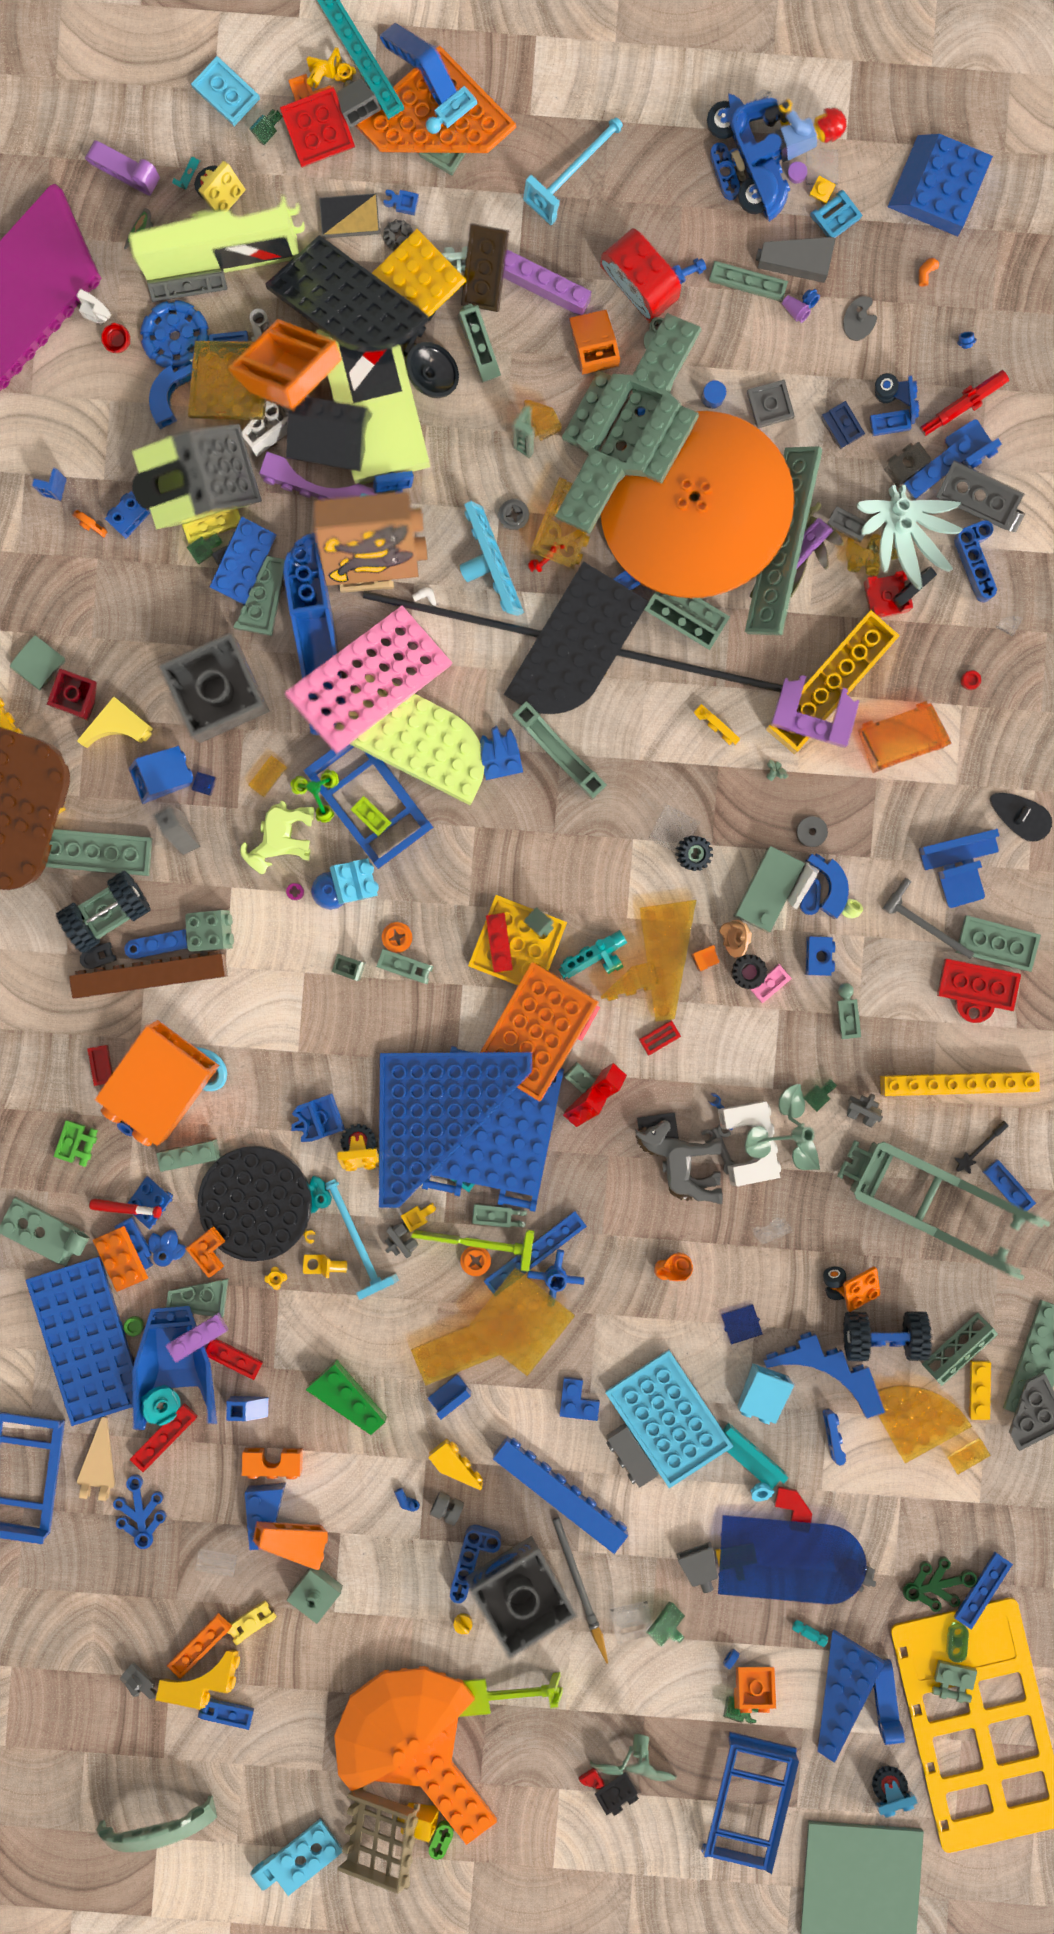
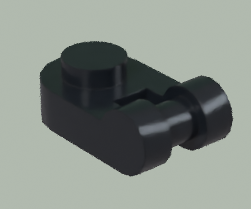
[80,942,117,969]

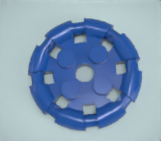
[140,300,209,370]

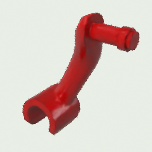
[528,543,565,572]

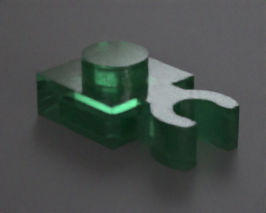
[723,1696,758,1724]

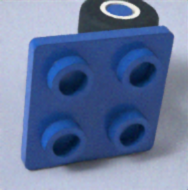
[875,373,919,424]

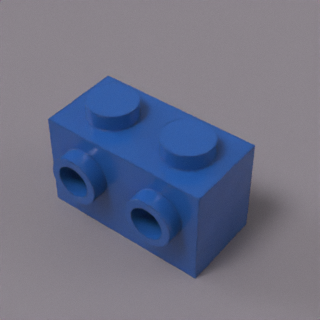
[105,491,151,539]

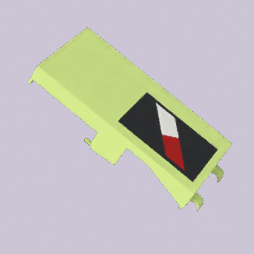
[130,196,305,281]
[316,329,430,485]

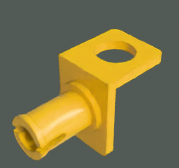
[306,47,342,88]
[302,1254,347,1278]

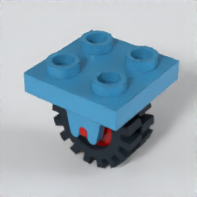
[872,1766,918,1818]

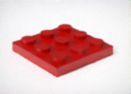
[280,87,355,168]

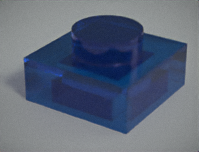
[192,772,217,796]

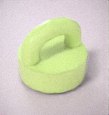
[842,899,863,918]

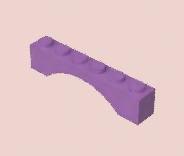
[259,452,377,500]

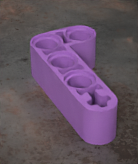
[85,140,160,196]

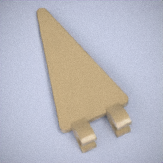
[77,1416,115,1501]

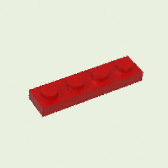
[129,1403,198,1472]

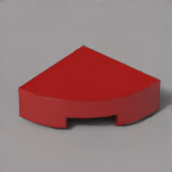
[579,1768,605,1789]

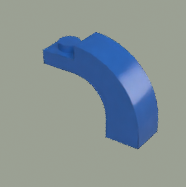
[149,364,198,429]
[805,853,849,919]

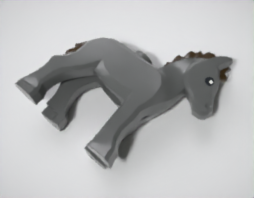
[635,1120,723,1204]

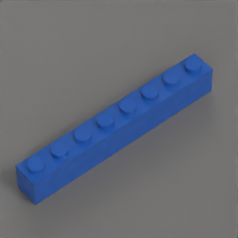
[493,1436,628,1554]

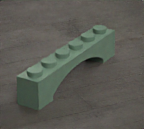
[513,701,607,800]

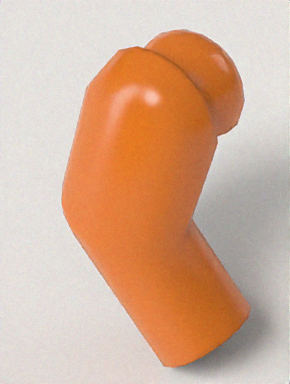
[919,258,939,286]

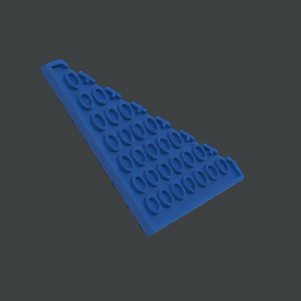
[379,1052,532,1208]

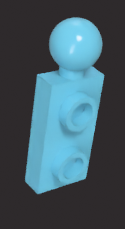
[426,86,477,134]

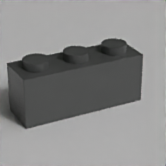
[606,1423,659,1488]

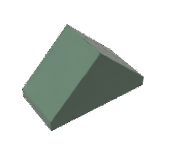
[332,954,366,981]

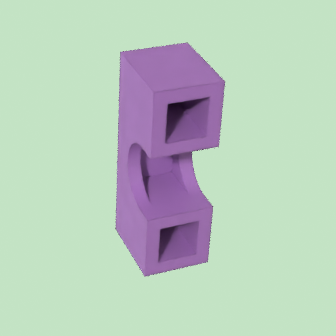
[166,1313,228,1363]

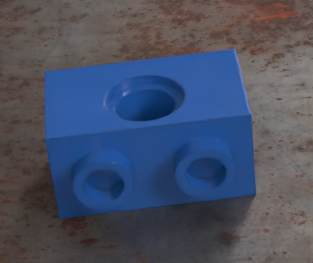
[805,937,835,976]

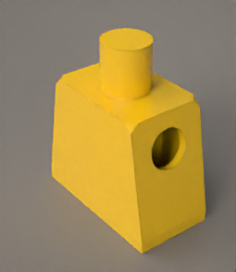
[392,1803,439,1842]

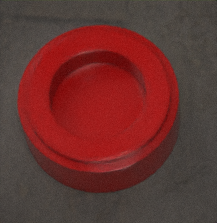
[961,670,981,690]

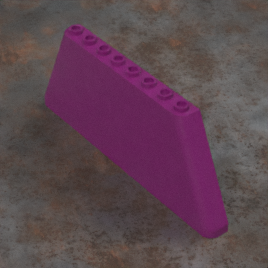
[0,184,102,391]

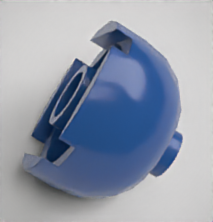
[311,871,344,910]

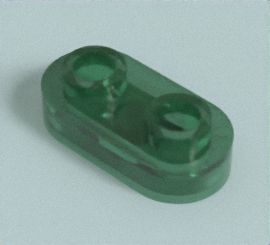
[946,1622,969,1663]

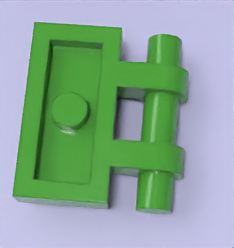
[54,1120,98,1167]

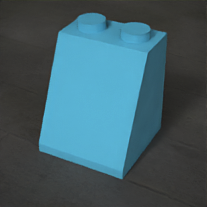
[737,1363,794,1424]

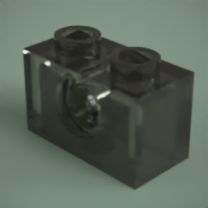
[884,442,932,488]

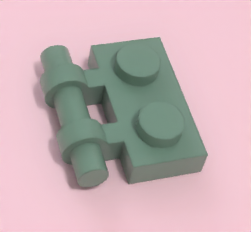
[932,1660,977,1703]

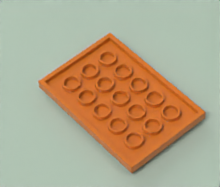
[480,962,599,1102]

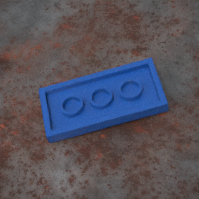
[209,517,277,605]

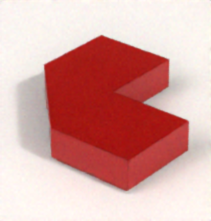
[774,1486,813,1533]

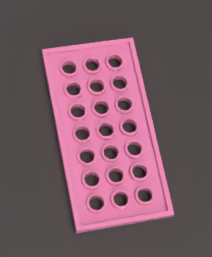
[285,606,452,754]

